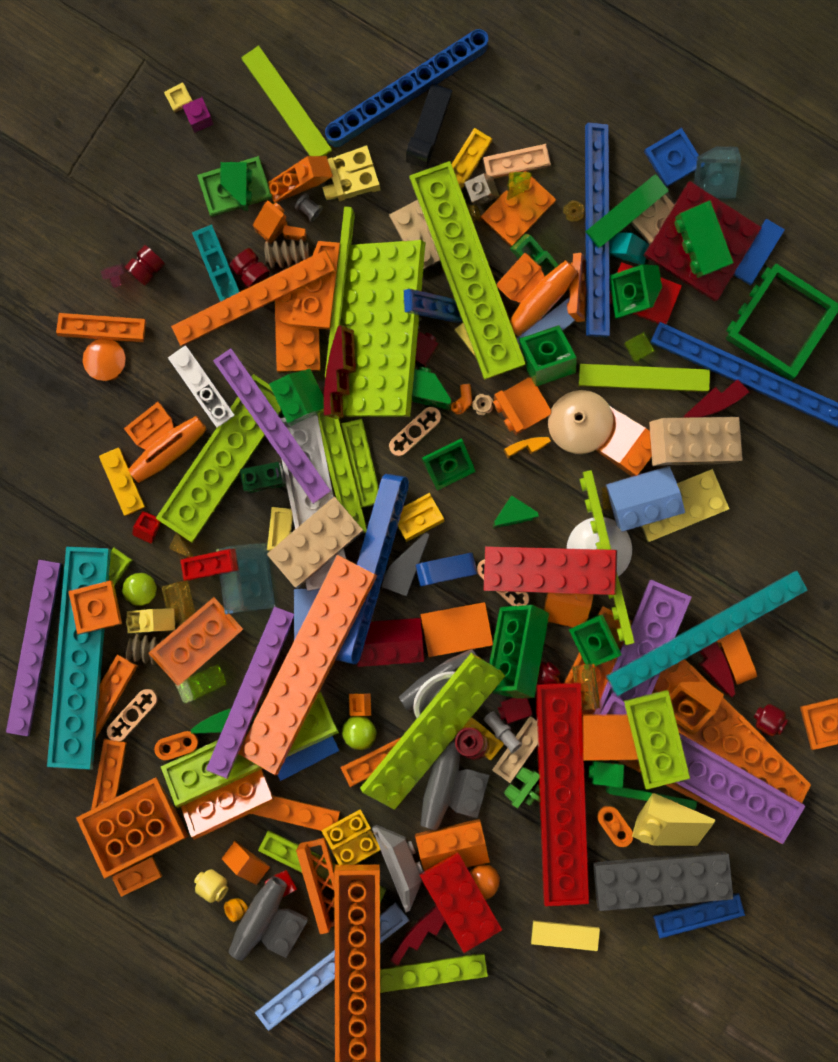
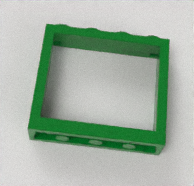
[725,264,838,381]

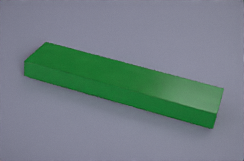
[606,786,697,810]

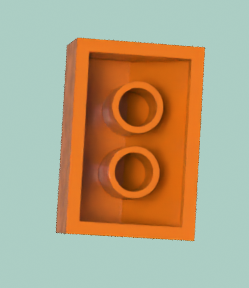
[415,819,490,871]

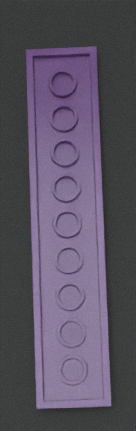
[600,694,805,844]

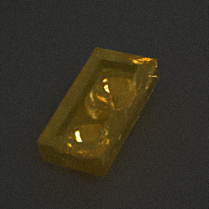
[572,664,600,710]

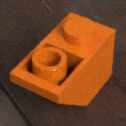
[253,201,288,244]

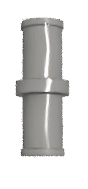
[484,711,522,753]

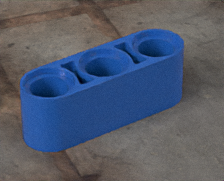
[415,552,478,586]

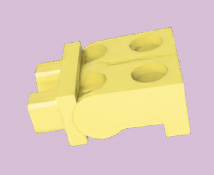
[322,146,380,202]

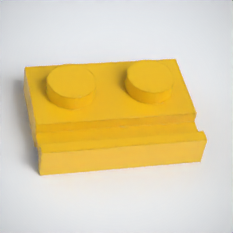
[398,493,445,542]

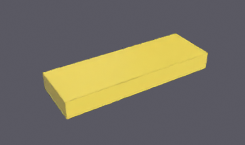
[531,921,600,951]

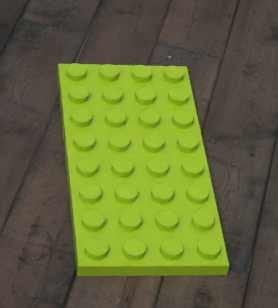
[341,240,426,417]

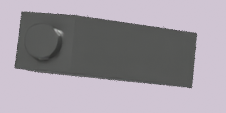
[382,533,429,597]

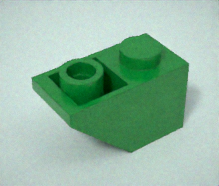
[220,162,253,211]

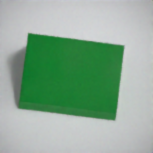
[422,438,476,491]
[492,495,539,529]
[569,614,622,669]

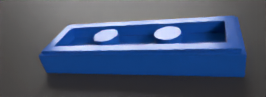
[733,219,785,285]
[278,736,340,781]

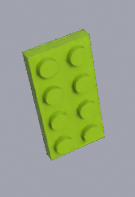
[624,690,690,790]

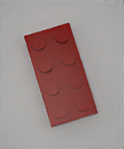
[419,852,502,953]

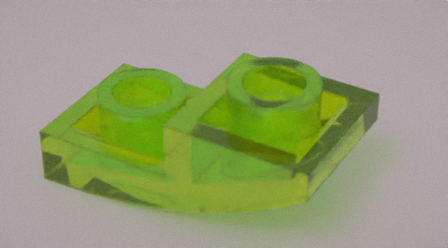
[175,664,227,704]

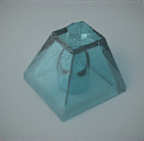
[694,146,741,198]

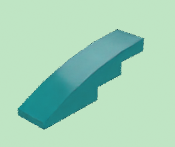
[192,224,240,302]

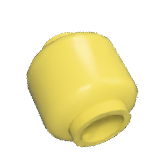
[194,869,228,903]

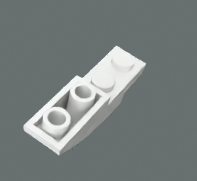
[168,345,235,428]

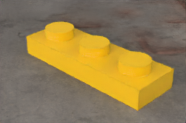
[99,447,146,516]

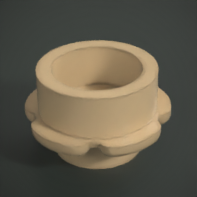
[472,394,493,415]

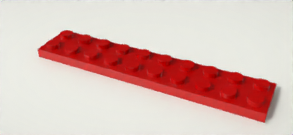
[536,682,589,906]

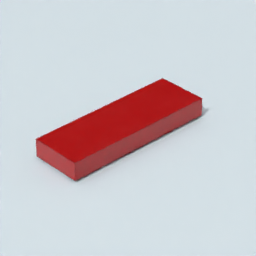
[180,549,238,581]

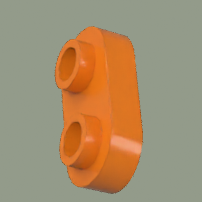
[154,731,199,760]
[597,806,633,847]

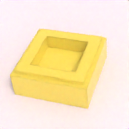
[164,83,192,113]

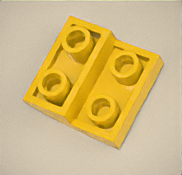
[322,809,381,865]

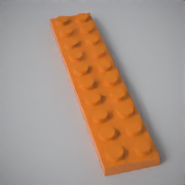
[238,555,377,775]

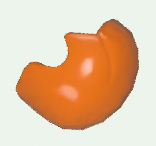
[470,864,500,900]

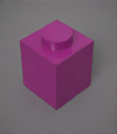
[182,97,214,133]

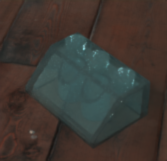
[216,543,275,615]

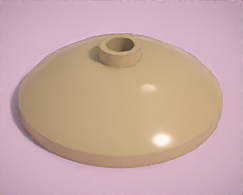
[548,390,613,454]

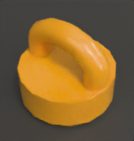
[224,898,248,922]

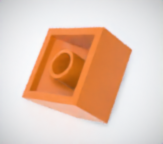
[543,593,594,627]

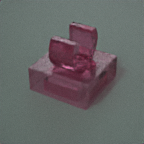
[100,263,126,288]

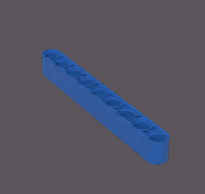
[325,29,488,147]
[335,474,409,664]

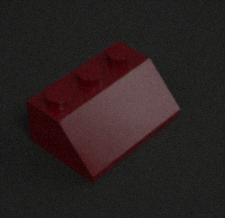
[358,618,424,667]

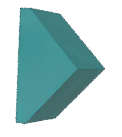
[609,233,650,265]

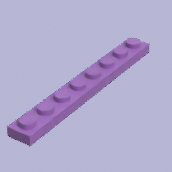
[213,348,331,504]
[6,560,62,736]
[206,607,294,779]

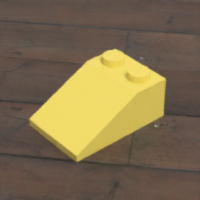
[632,793,715,846]

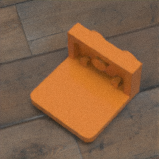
[493,378,551,435]

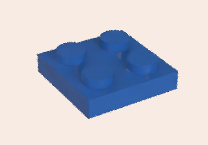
[644,128,704,188]

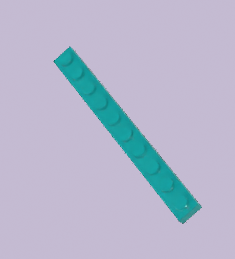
[606,571,807,696]

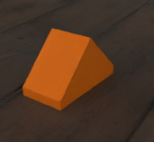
[222,841,270,885]

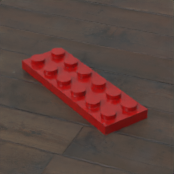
[484,547,617,595]

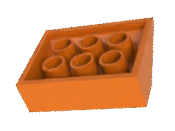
[76,777,189,879]

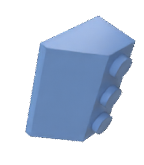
[606,466,685,531]

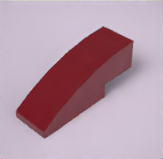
[682,379,749,418]
[699,642,735,697]

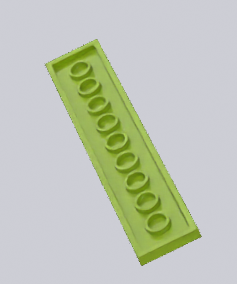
[409,161,525,380]

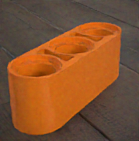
[717,629,757,685]

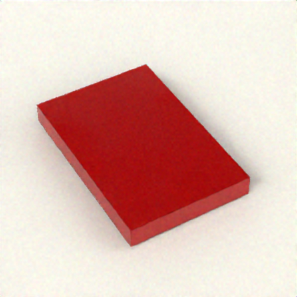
[609,262,682,324]

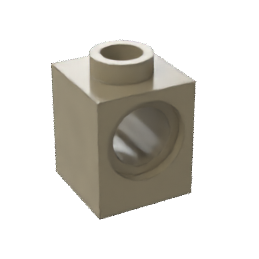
[465,173,500,205]

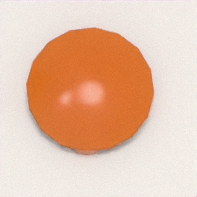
[83,339,126,381]

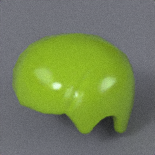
[122,573,157,606]
[342,716,377,751]

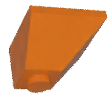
[670,682,724,735]

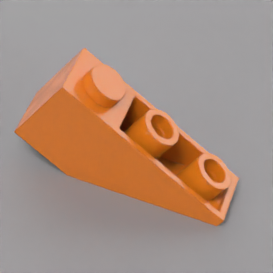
[268,156,333,203]

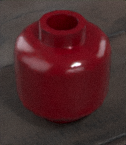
[535,661,560,693]
[754,704,789,737]

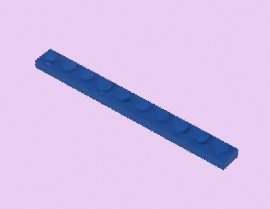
[585,123,610,337]
[650,322,838,428]

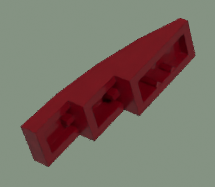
[324,325,356,419]
[390,905,445,965]

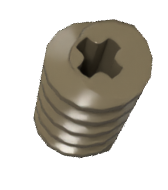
[264,239,309,269]
[126,633,164,665]

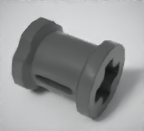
[294,193,323,222]

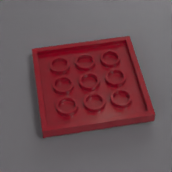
[643,181,762,301]

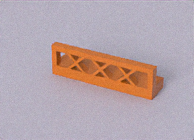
[296,838,335,934]

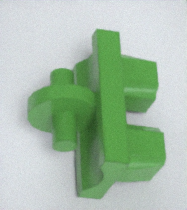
[504,767,540,808]

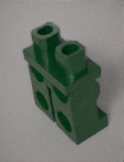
[240,462,287,494]

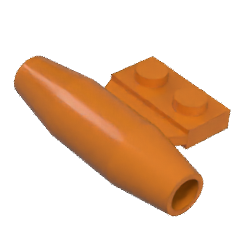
[496,252,578,336]
[124,402,207,483]

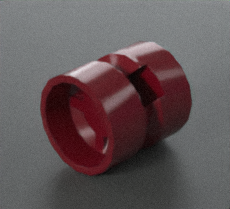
[124,245,165,286]
[229,248,270,288]
[455,727,489,760]

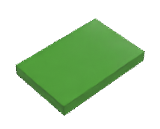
[197,156,272,217]

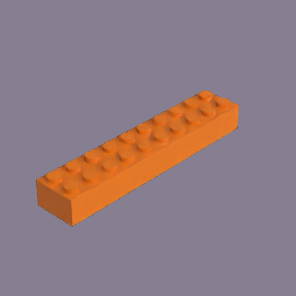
[334,865,380,1062]

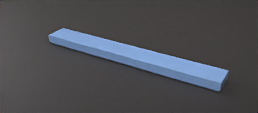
[255,902,409,1031]

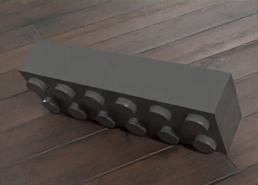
[593,851,733,911]

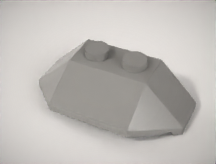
[372,825,424,912]

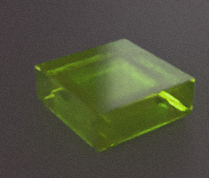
[624,332,654,362]

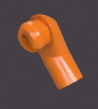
[451,384,472,414]

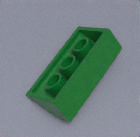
[489,605,549,698]

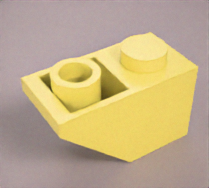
[126,608,175,633]

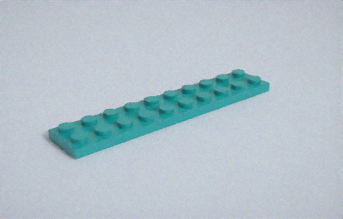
[47,547,111,769]

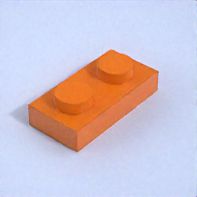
[112,856,162,897]

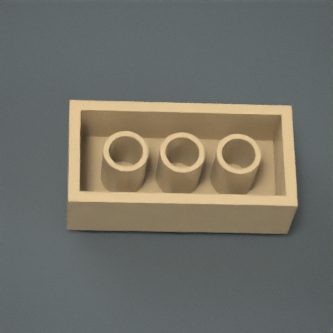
[649,417,743,466]
[267,497,364,589]

